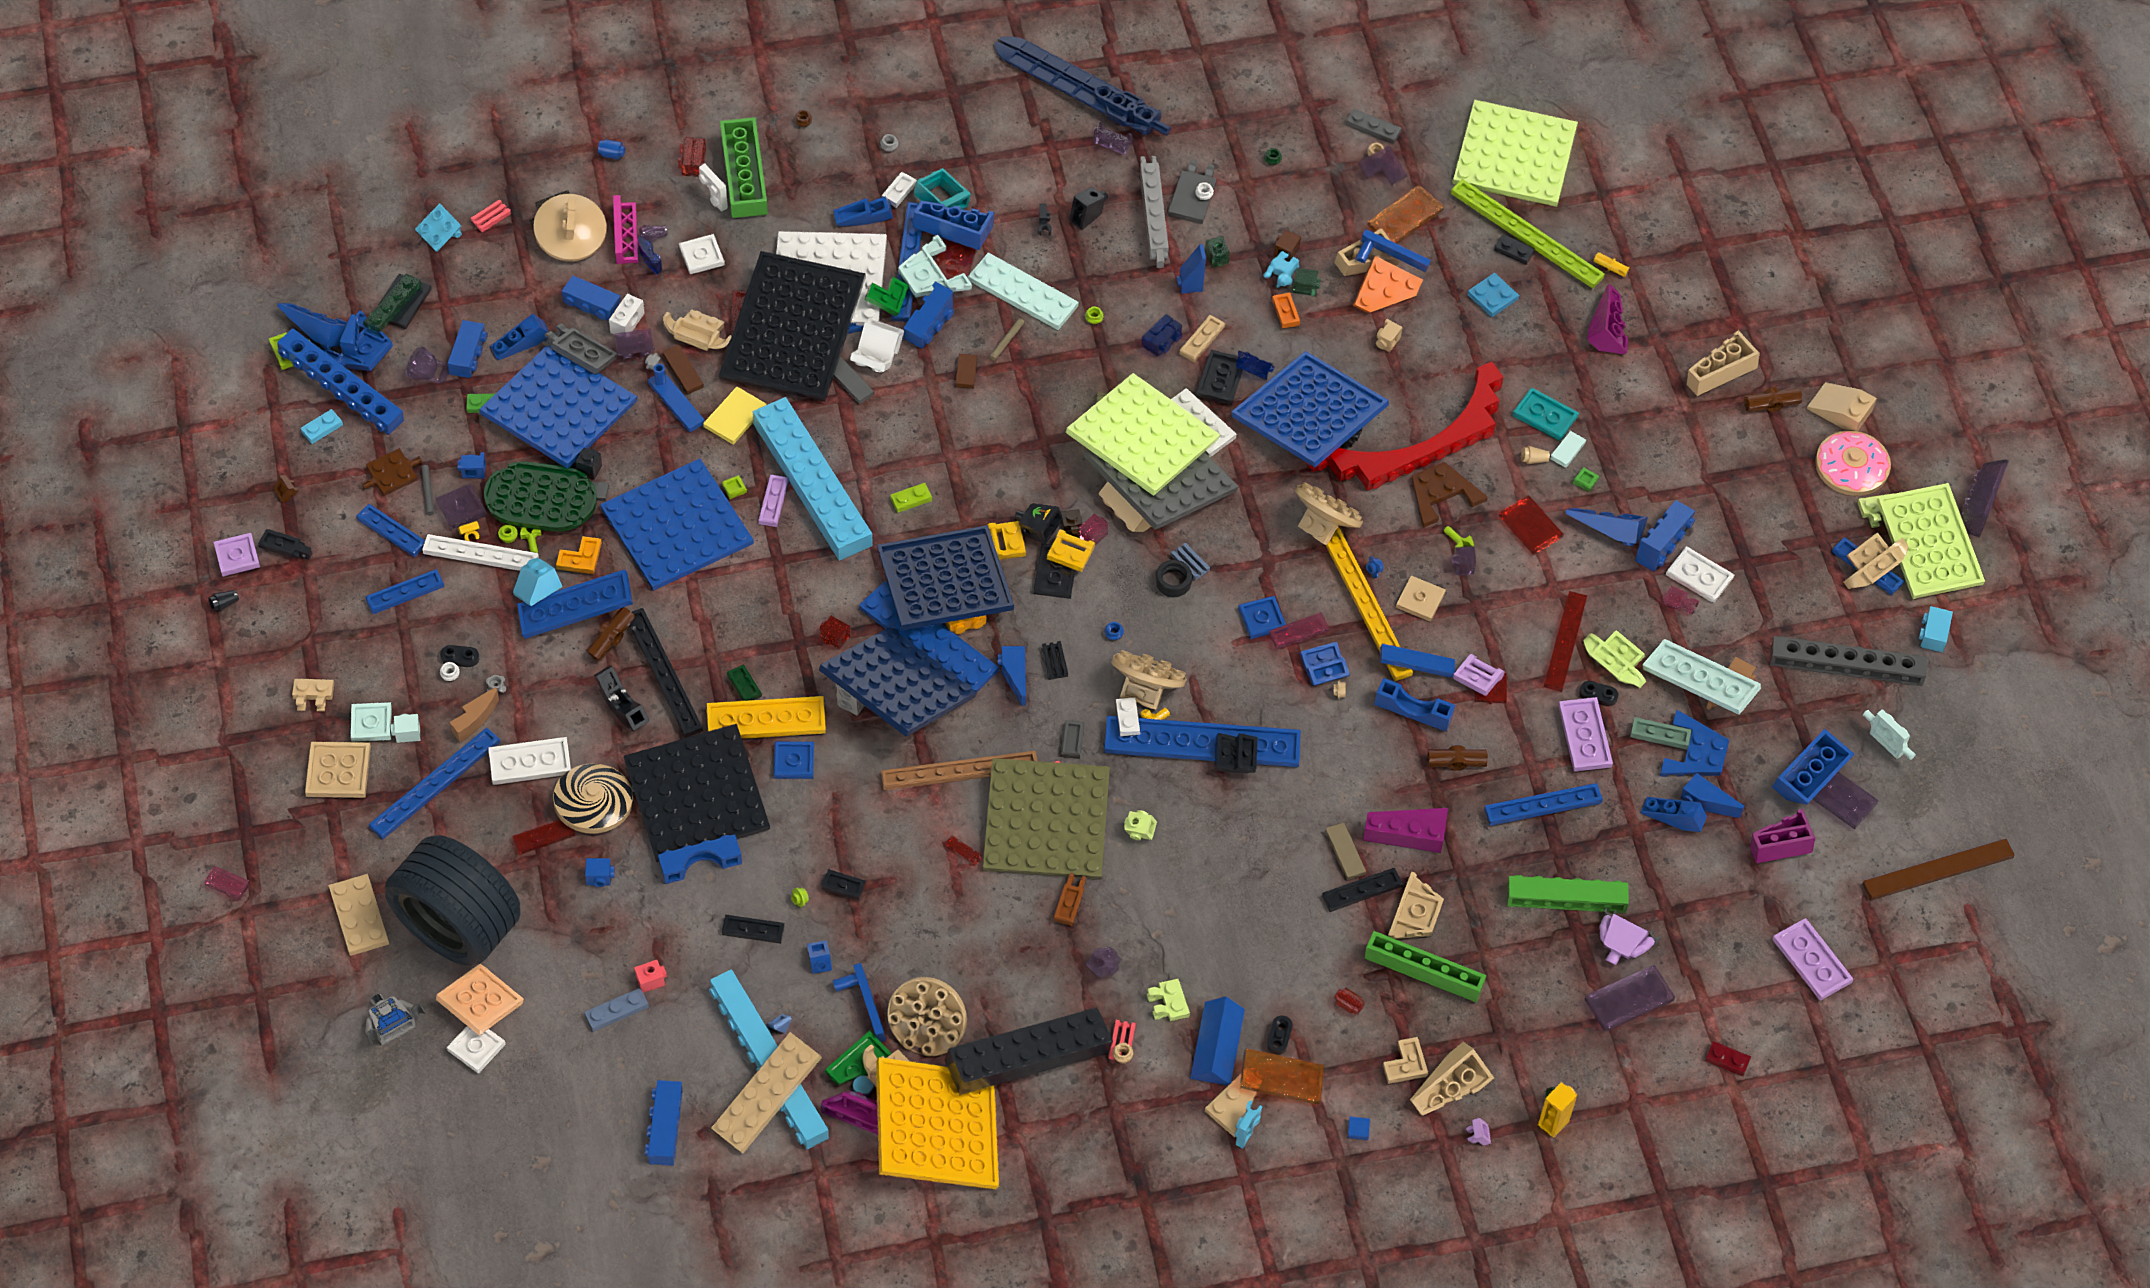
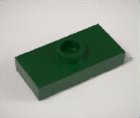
[727,664,762,701]

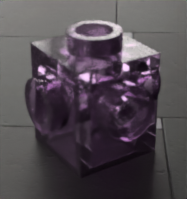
[1086,947,1122,977]

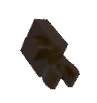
[1061,509,1083,538]

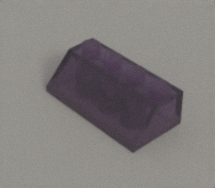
[1960,459,2009,538]

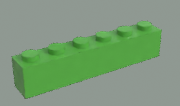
[1507,875,1629,913]
[1365,931,1486,1003]

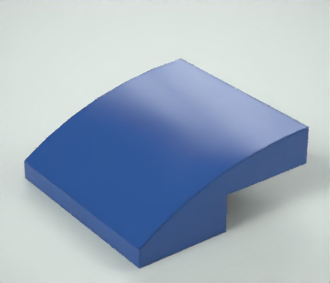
[1300,642,1350,686]

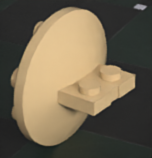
[534,194,606,262]
[1295,482,1363,545]
[1111,650,1187,710]
[888,977,967,1056]

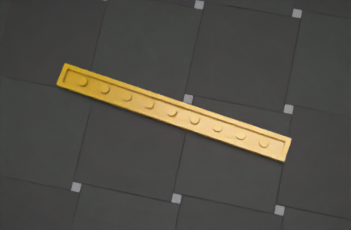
[1326,526,1413,681]

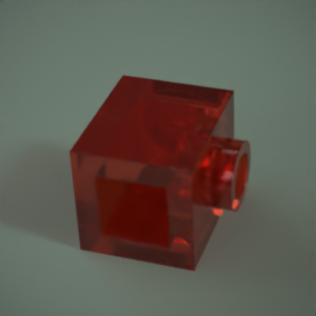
[819,615,850,649]

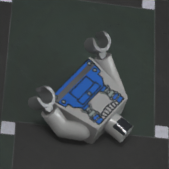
[365,994,426,1045]

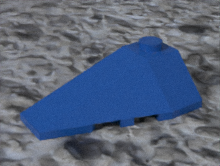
[277,303,348,349]
[1565,508,1648,546]

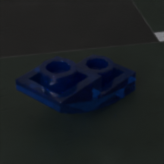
[638,236,662,274]

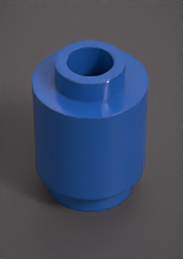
[598,139,625,160]

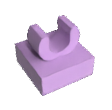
[1466,1118,1491,1146]

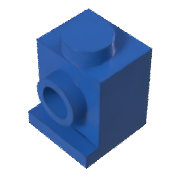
[457,452,486,479]

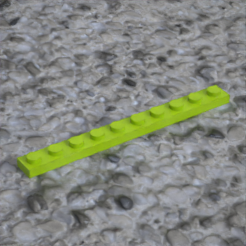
[1451,179,1605,289]

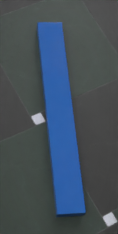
[892,202,922,322]
[369,728,501,840]

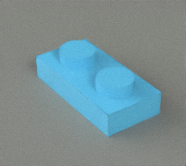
[301,409,343,444]

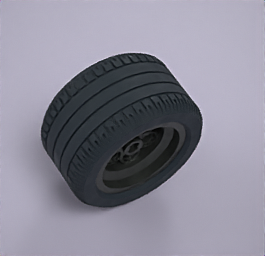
[385,835,520,966]

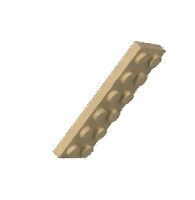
[711,1032,822,1154]

